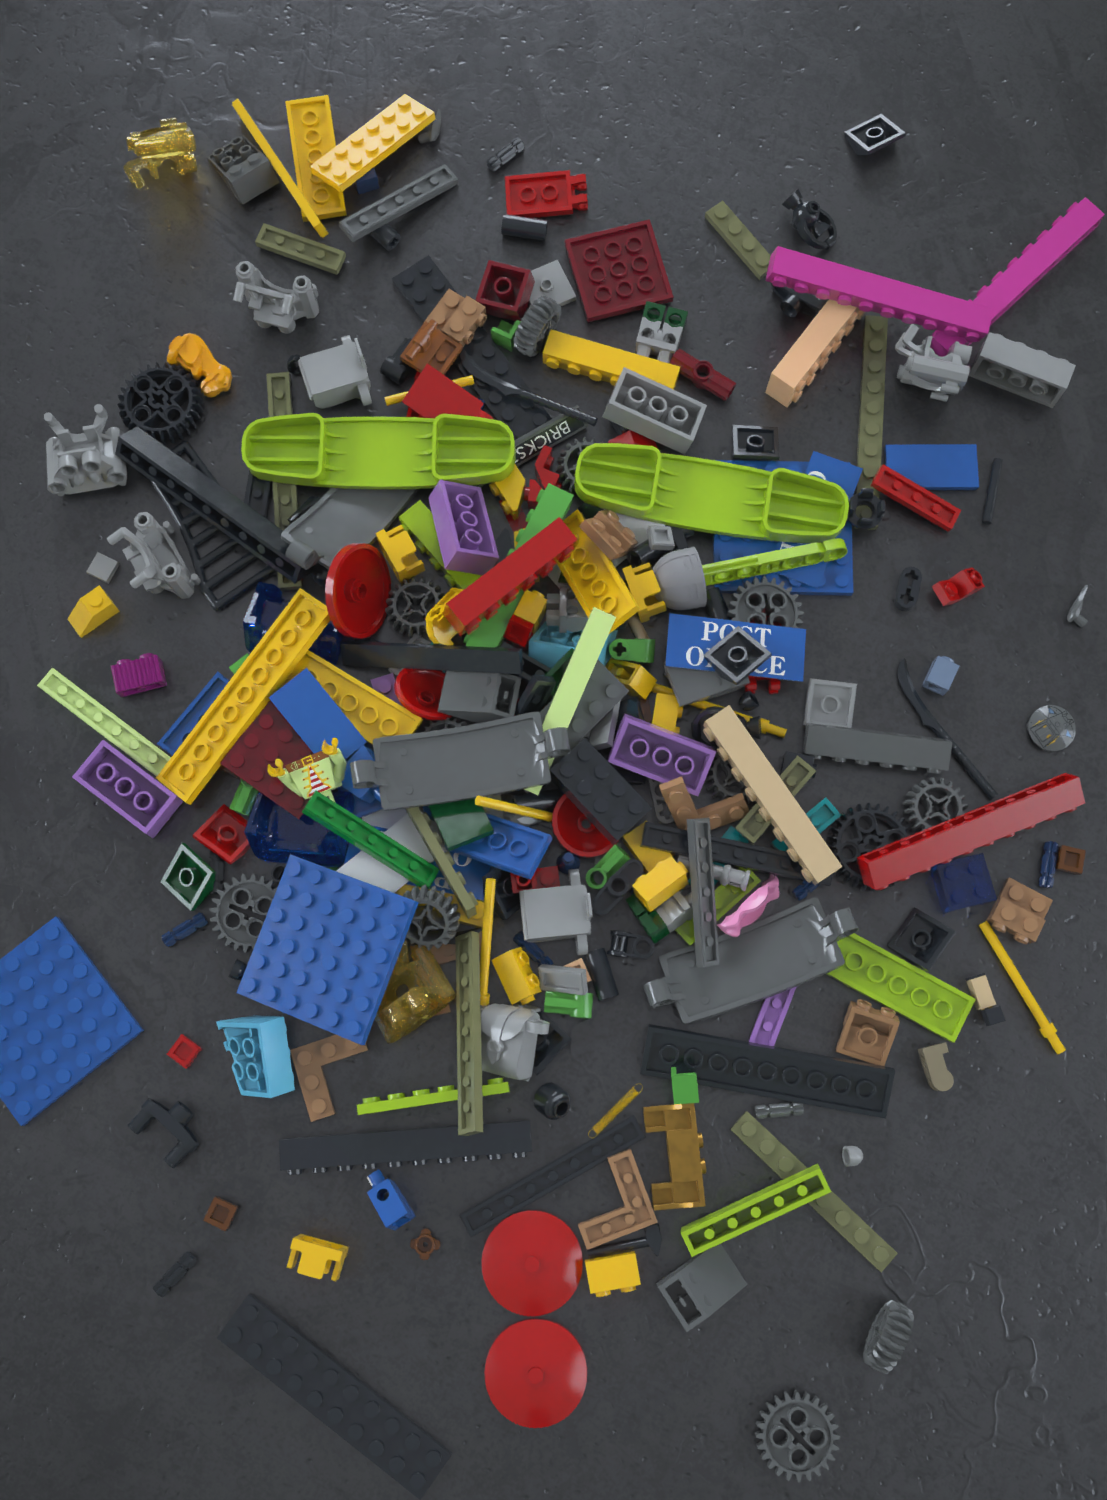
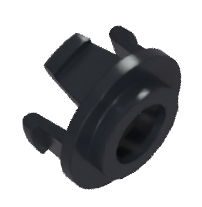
[847,488,886,529]

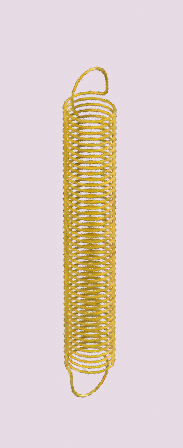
[588,1083,643,1138]

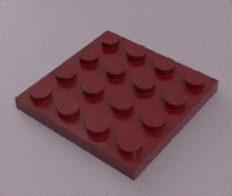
[565,219,674,322]
[220,688,314,820]

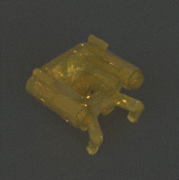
[123,117,197,189]
[374,940,456,1044]

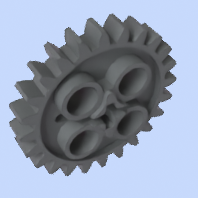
[727,576,804,628]
[209,874,277,953]
[755,1390,840,1482]

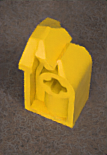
[425,587,464,646]

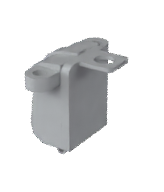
[298,335,372,409]
[519,869,593,955]
[480,1003,550,1082]

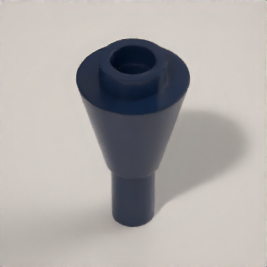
[556,851,580,874]

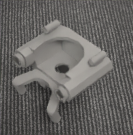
[233,261,319,334]
[895,324,972,402]
[44,404,127,496]
[107,512,201,599]

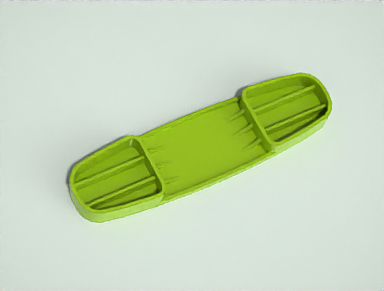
[241,413,516,489]
[574,443,849,543]

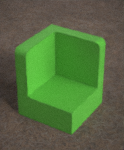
[491,320,521,352]
[671,1067,699,1104]

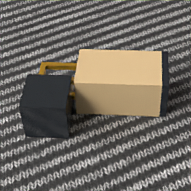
[965,973,1006,1026]

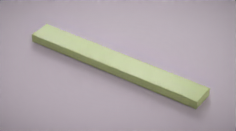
[524,607,616,795]
[37,668,171,777]

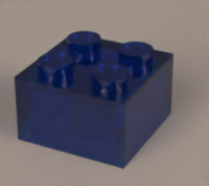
[930,853,997,914]

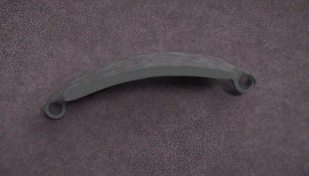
[281,488,419,570]
[350,712,571,810]
[643,897,859,1024]

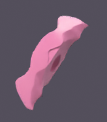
[717,874,779,937]

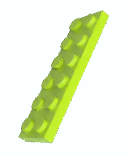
[826,933,976,1043]
[357,1078,510,1115]

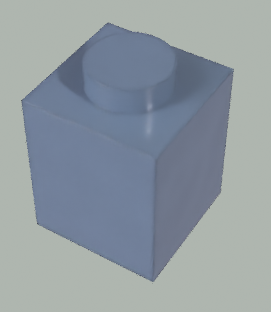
[922,656,959,696]

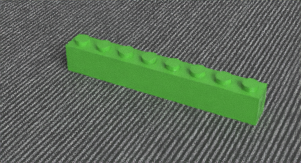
[463,483,574,648]

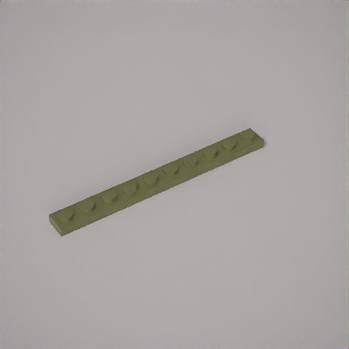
[853,315,888,530]
[267,372,303,591]

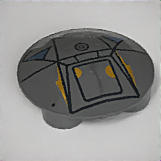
[1027,705,1076,752]

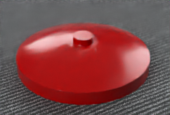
[325,543,391,639]
[482,1210,583,1316]
[485,1318,587,1428]

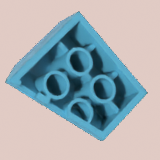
[528,621,618,668]
[216,1015,295,1098]

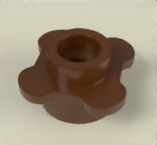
[410,1229,440,1260]

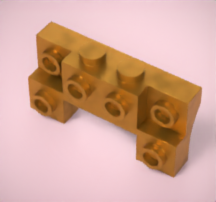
[643,1103,706,1211]

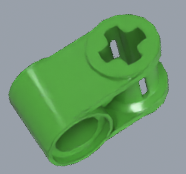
[609,638,655,663]

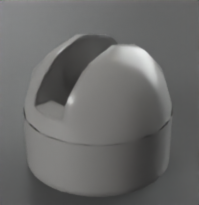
[842,1146,863,1167]

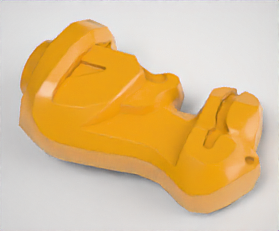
[167,333,232,398]

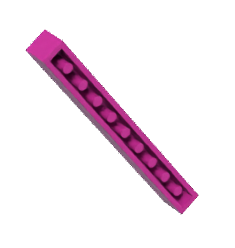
[930,197,1105,357]
[765,246,993,342]

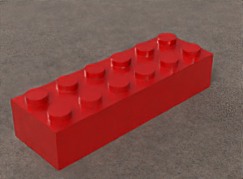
[443,517,578,636]

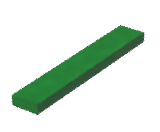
[302,790,440,889]

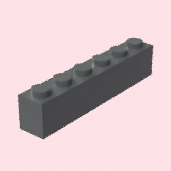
[803,723,953,773]

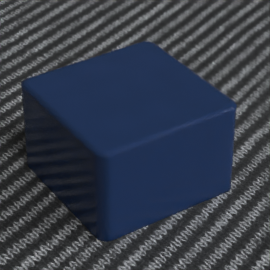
[354,167,379,195]

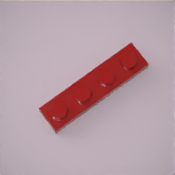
[870,464,961,532]

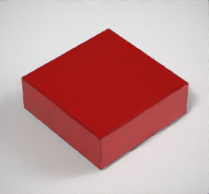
[167,1034,203,1069]

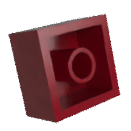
[475,260,535,321]

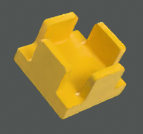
[376,525,425,586]
[622,563,666,623]
[286,1234,349,1281]

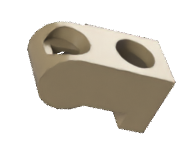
[917,1042,954,1091]

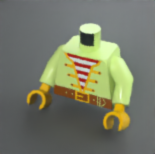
[268,738,347,803]

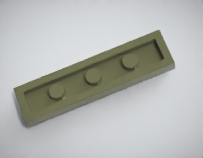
[705,200,771,280]
[255,223,346,275]
[735,755,816,844]

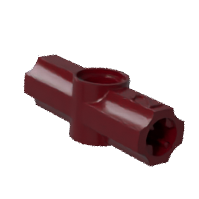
[669,348,736,401]

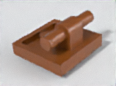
[400,319,463,375]

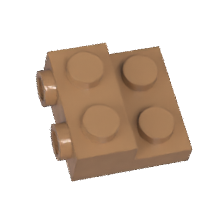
[424,289,487,347]
[579,509,639,560]
[986,877,1053,945]
[836,999,900,1066]

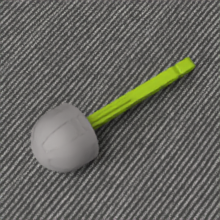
[652,538,848,610]

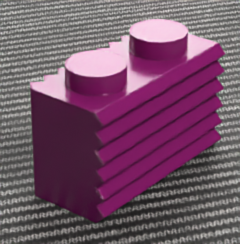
[111,653,167,697]

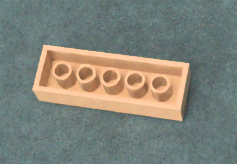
[765,299,866,408]

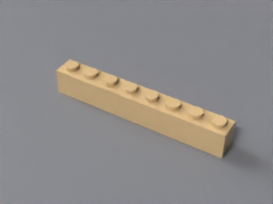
[703,705,842,885]

